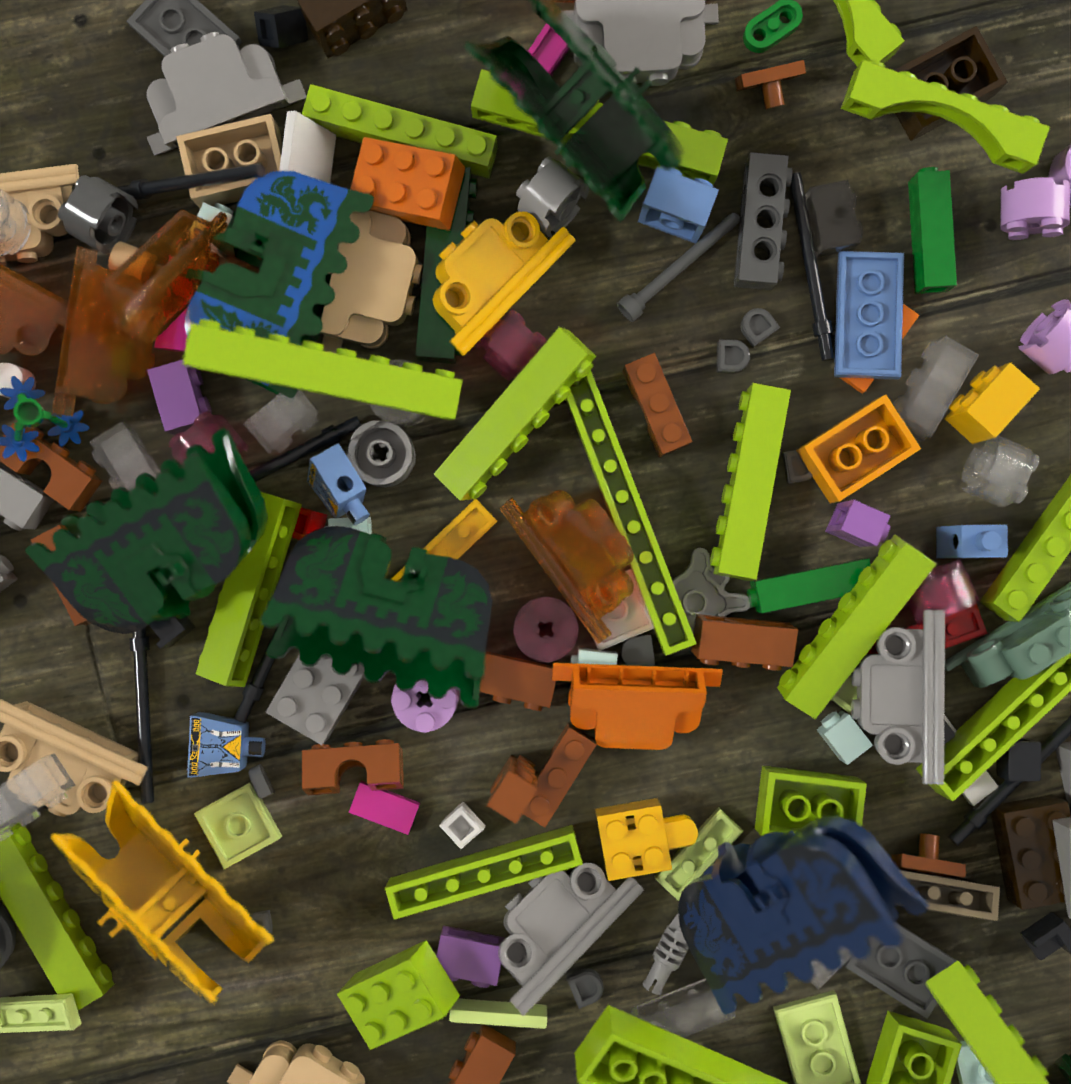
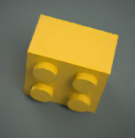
[944,362,1040,444]

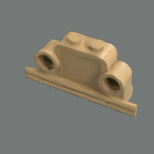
[0,164,79,267]
[320,211,423,353]
[0,699,148,817]
[227,1041,365,1084]

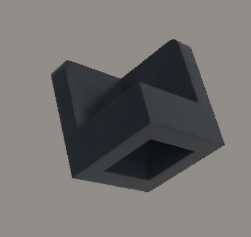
[254,5,308,48]
[149,616,196,649]
[997,738,1041,781]
[1020,912,1071,960]

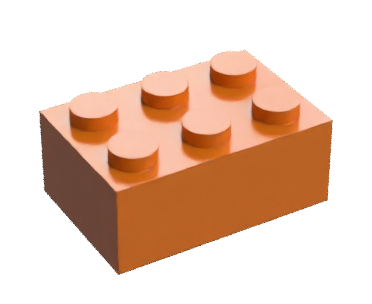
[350,137,466,231]

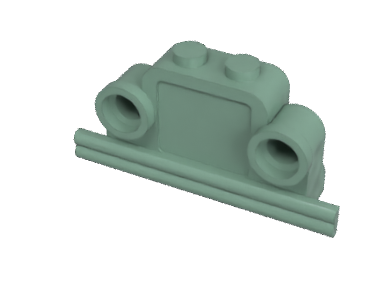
[945,582,1071,688]

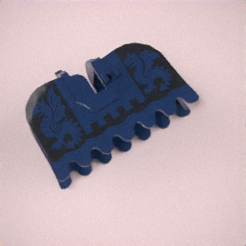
[678,816,929,1015]

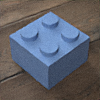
[638,167,719,244]

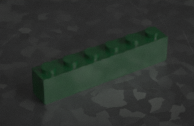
[416,167,477,364]

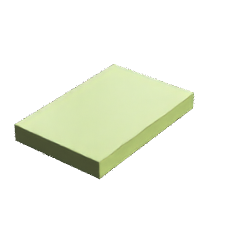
[773,990,861,1084]

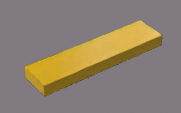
[390,499,498,582]

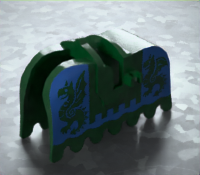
[185,171,374,402]

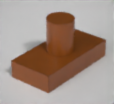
[735,60,806,109]
[891,833,966,878]

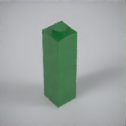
[908,167,957,294]
[747,559,871,613]

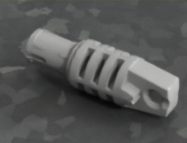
[642,914,689,995]

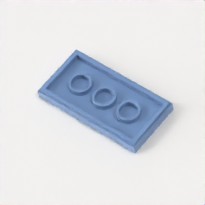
[834,251,904,380]

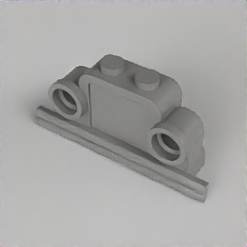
[563,0,719,86]
[147,32,307,156]
[851,610,945,785]
[498,863,644,1016]

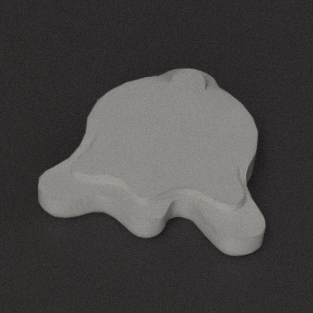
[672,548,750,634]

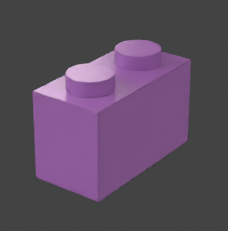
[147,359,212,435]
[825,500,890,547]
[437,925,505,988]

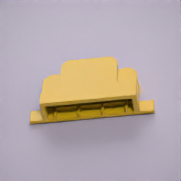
[433,211,576,356]

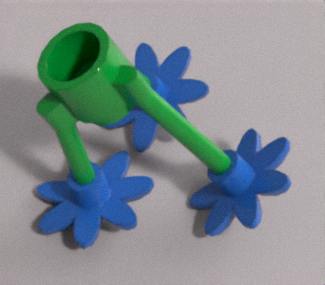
[0,376,90,462]

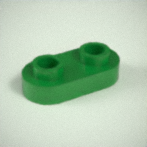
[743,0,803,53]

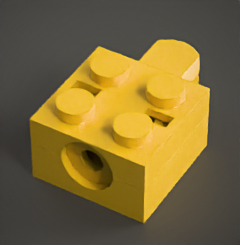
[595,798,698,881]

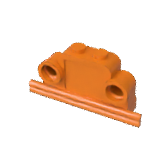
[552,663,723,750]

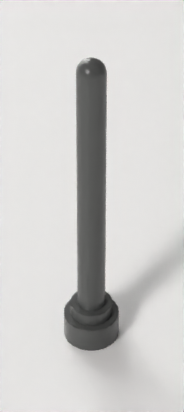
[617,213,740,322]

